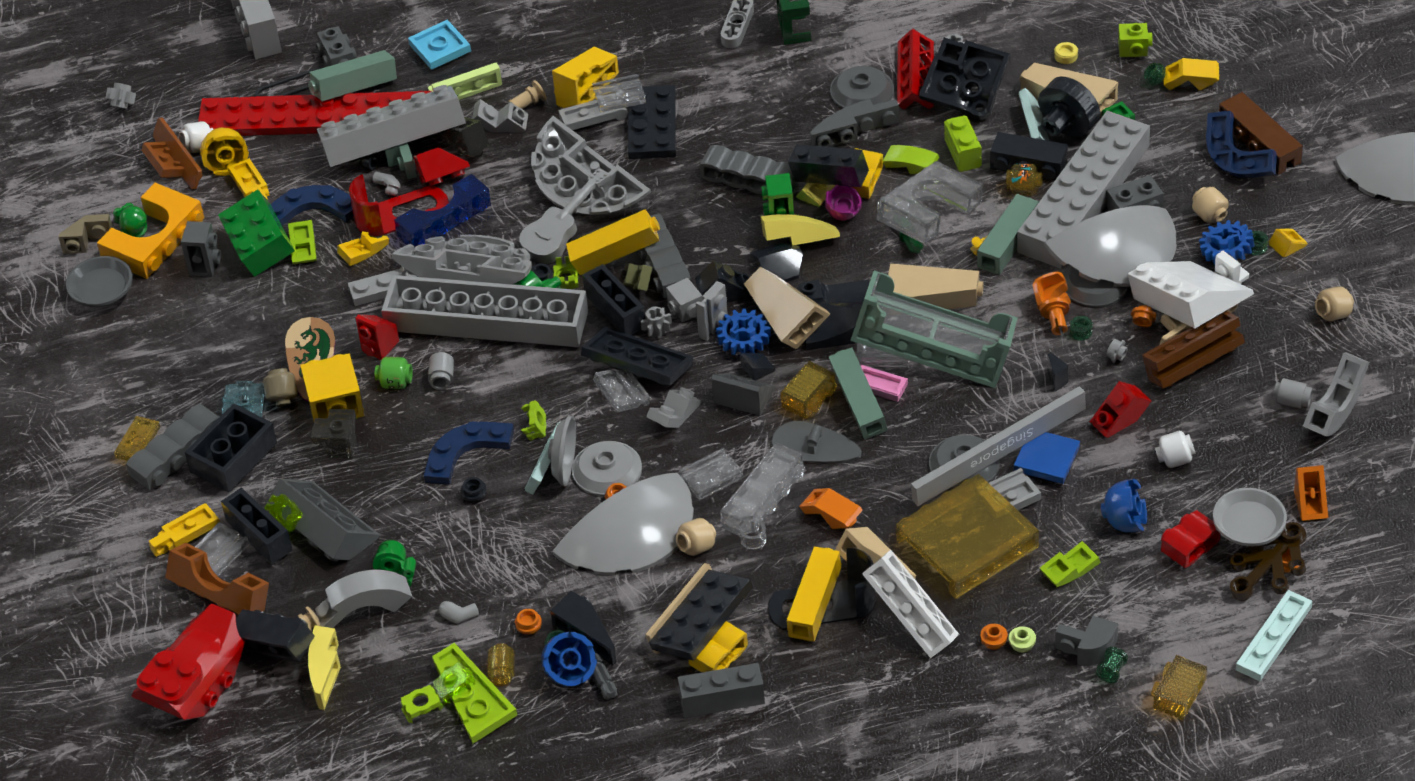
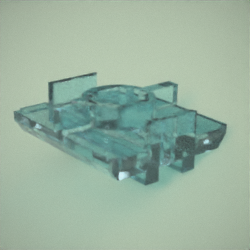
[222,381,265,417]

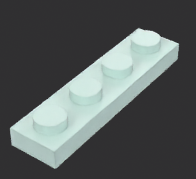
[1236,590,1312,681]

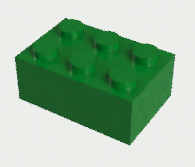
[218,189,295,277]

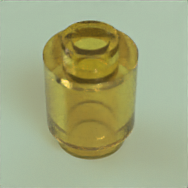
[488,644,515,686]

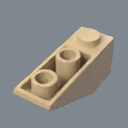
[835,527,916,579]

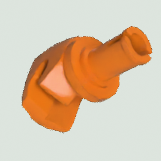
[1032,271,1071,335]

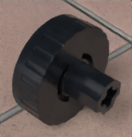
[1038,76,1100,138]

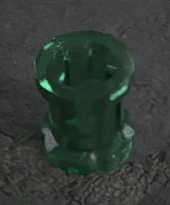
[1096,647,1129,683]

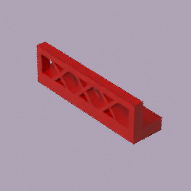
[897,28,934,110]

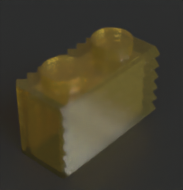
[781,361,837,419]
[1151,655,1207,720]

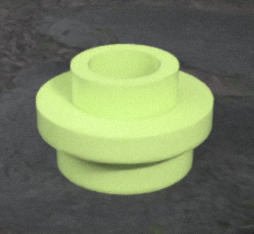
[1009,627,1036,653]

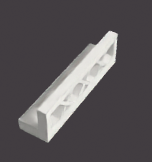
[862,550,959,658]

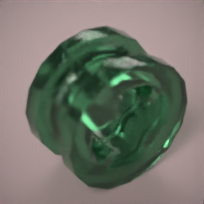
[1251,231,1268,255]
[1070,316,1093,341]

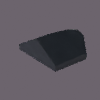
[750,243,803,282]

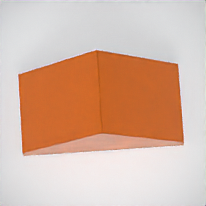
[1294,465,1328,521]

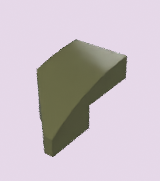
[624,263,652,291]

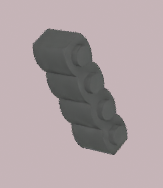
[699,145,798,194]
[637,213,691,298]
[126,404,219,490]

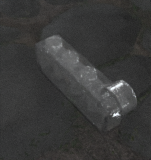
[720,442,805,549]

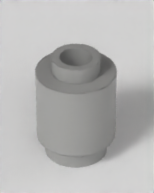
[428,352,454,390]
[1273,378,1313,409]

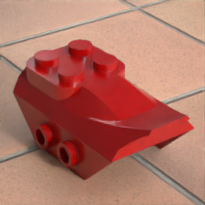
[131,603,245,720]

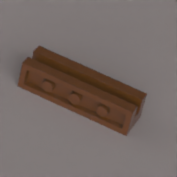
[1219,92,1303,175]
[1142,311,1245,389]

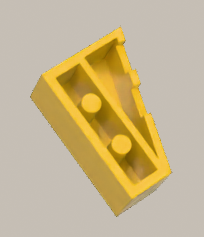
[552,47,619,108]

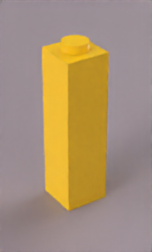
[566,209,660,275]
[787,546,841,642]

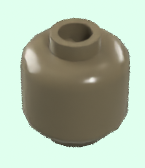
[263,368,298,407]

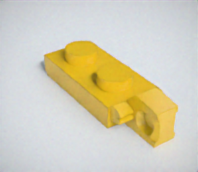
[228,158,270,200]
[149,503,221,557]

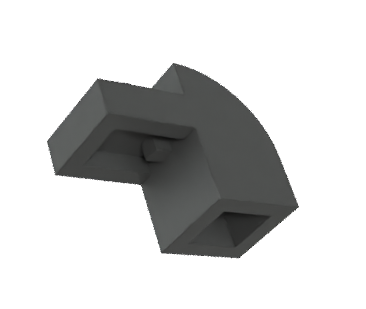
[1055,616,1118,666]

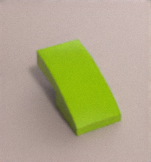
[883,145,939,174]
[288,220,317,264]
[1040,541,1101,587]

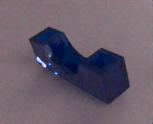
[394,174,491,248]

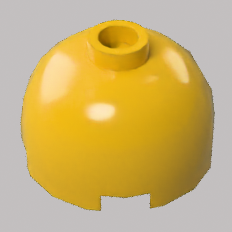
[200,127,249,176]

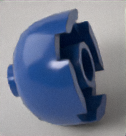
[1101,479,1147,533]
[541,632,597,686]

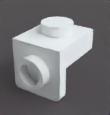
[1215,251,1249,284]

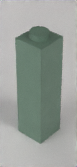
[308,50,397,101]
[977,194,1039,275]
[829,347,888,440]

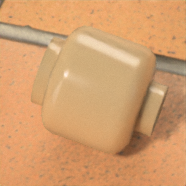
[1192,187,1229,223]
[1315,286,1354,321]
[676,518,716,556]

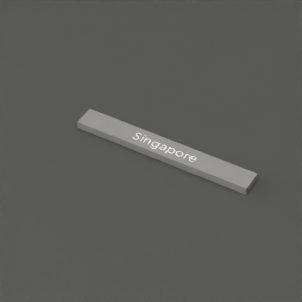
[911,386,1086,506]

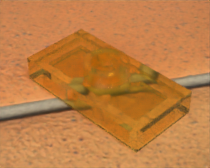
[114,416,160,461]

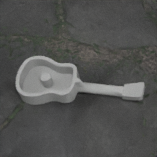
[519,168,611,264]

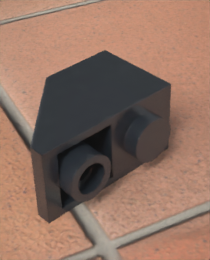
[695,260,753,303]

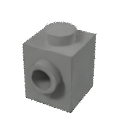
[666,278,703,322]

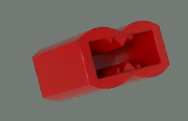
[1161,510,1221,568]

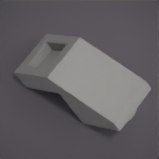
[472,99,528,133]
[646,387,701,428]

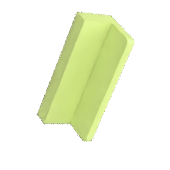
[428,63,502,100]

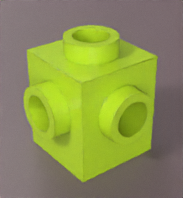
[1118,23,1152,57]

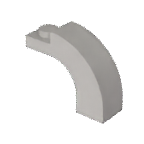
[1303,352,1370,436]
[315,570,412,628]

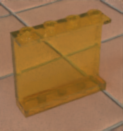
[896,474,1039,599]

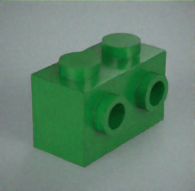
[761,173,794,216]

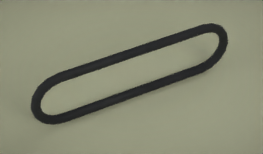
[255,67,325,97]

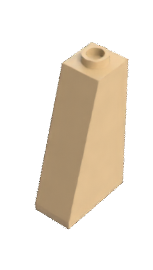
[1019,63,1118,117]
[884,264,984,317]
[744,267,830,349]

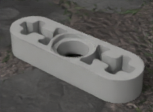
[721,0,754,48]

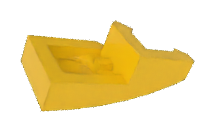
[337,231,389,266]

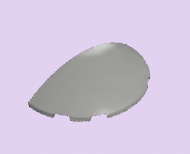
[531,116,651,215]
[1335,132,1415,205]
[1044,205,1177,287]
[392,235,532,285]
[553,473,694,576]

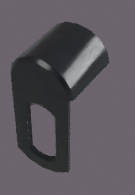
[768,548,876,630]

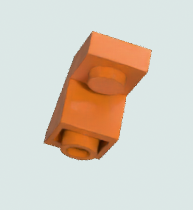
[799,488,862,529]

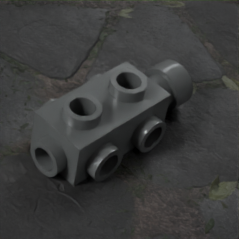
[315,26,357,67]

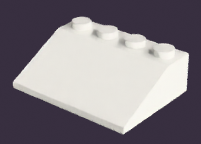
[1128,261,1254,328]

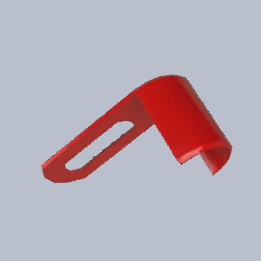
[349,174,449,236]

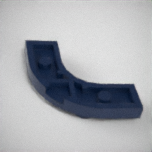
[1206,111,1277,178]
[271,185,354,226]
[424,421,514,484]

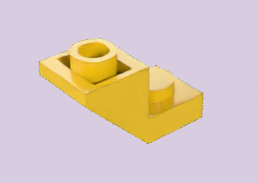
[1164,58,1219,90]

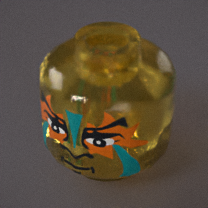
[1006,164,1042,196]

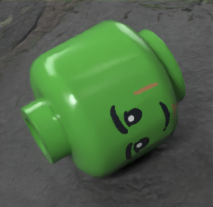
[375,357,413,390]

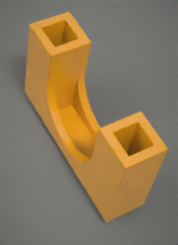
[97,183,204,279]

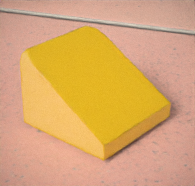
[1269,229,1308,257]

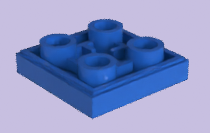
[1014,432,1080,484]

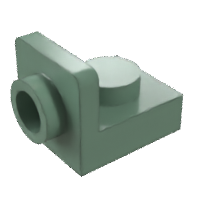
[385,142,417,179]

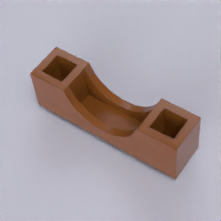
[165,543,269,615]

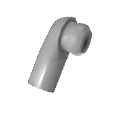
[373,172,401,196]
[439,601,479,623]

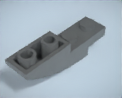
[810,99,899,147]

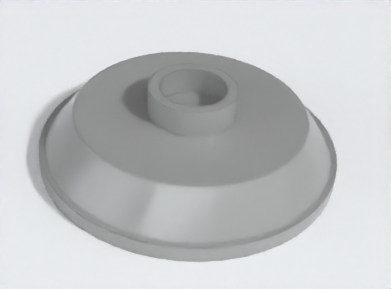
[548,416,576,486]
[572,441,642,497]
[1213,488,1287,546]

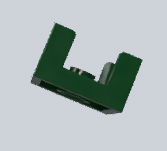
[776,0,812,45]

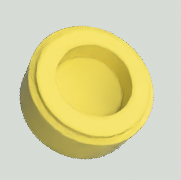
[1054,42,1078,64]

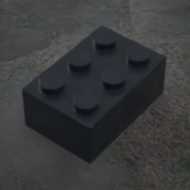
[185,403,277,492]

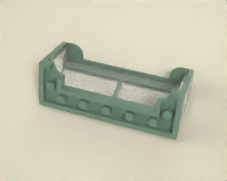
[850,270,1018,388]

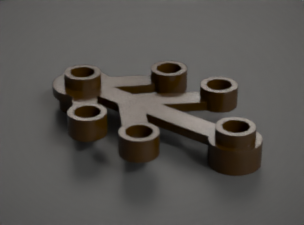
[1230,522,1307,601]

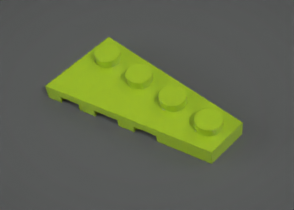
[432,643,517,744]

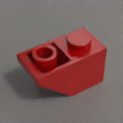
[412,148,470,186]
[355,314,399,360]
[1089,381,1152,438]

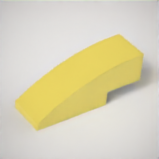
[760,214,840,246]
[308,626,341,710]

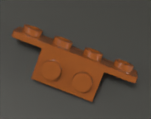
[142,118,202,189]

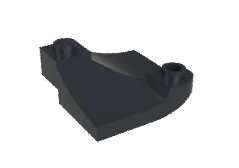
[919,37,1011,120]
[797,280,869,350]

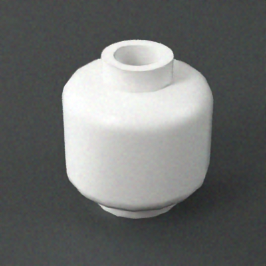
[179,121,213,153]
[1155,431,1195,468]

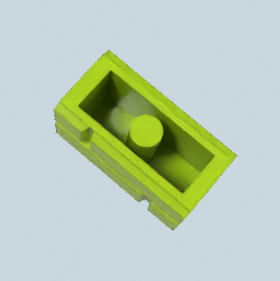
[944,115,982,172]

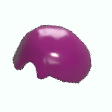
[825,185,862,221]

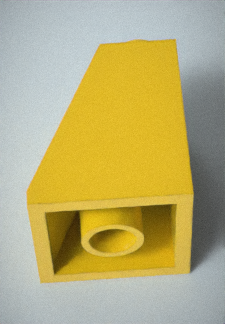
[300,353,364,428]

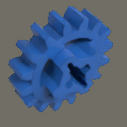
[1199,220,1254,265]
[716,309,771,355]

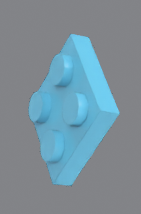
[408,19,471,70]

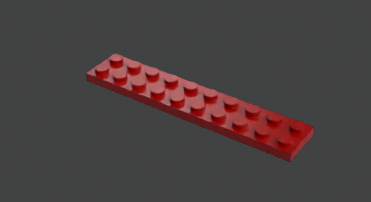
[198,91,432,136]

